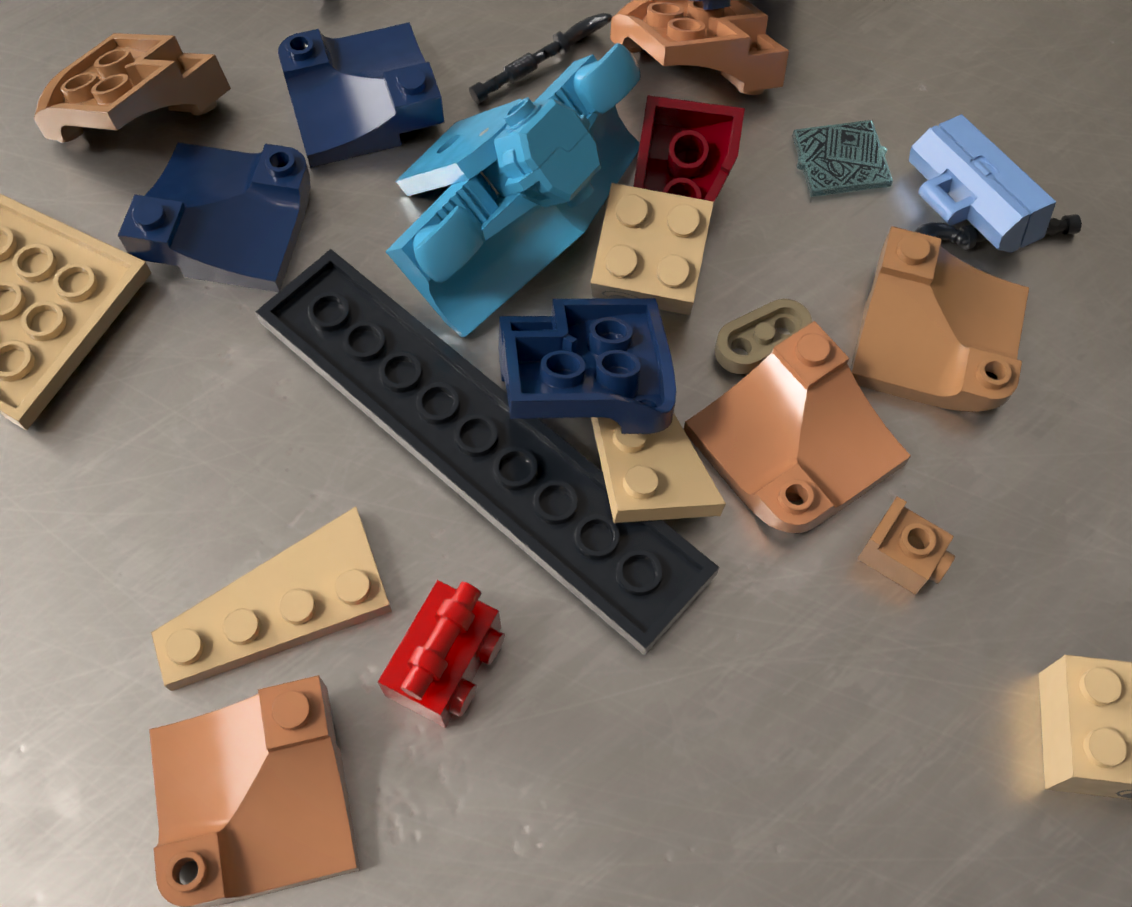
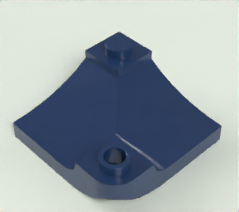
[278,22,445,168]
[118,142,310,292]
[498,298,676,434]

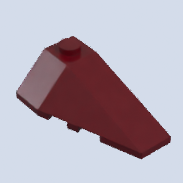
[633,95,745,205]

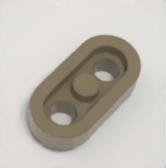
[715,299,812,374]

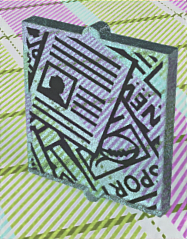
[792,120,893,197]

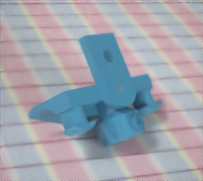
[385,43,641,337]

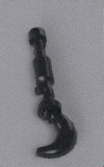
[469,13,612,104]
[914,214,1082,250]

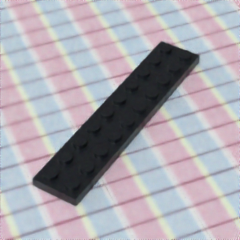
[255,249,719,655]

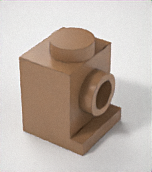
[857,496,955,595]

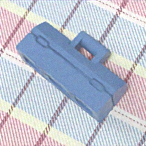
[909,114,1056,253]

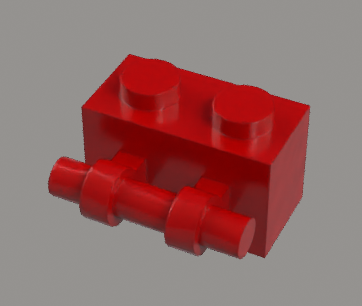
[378,580,505,728]

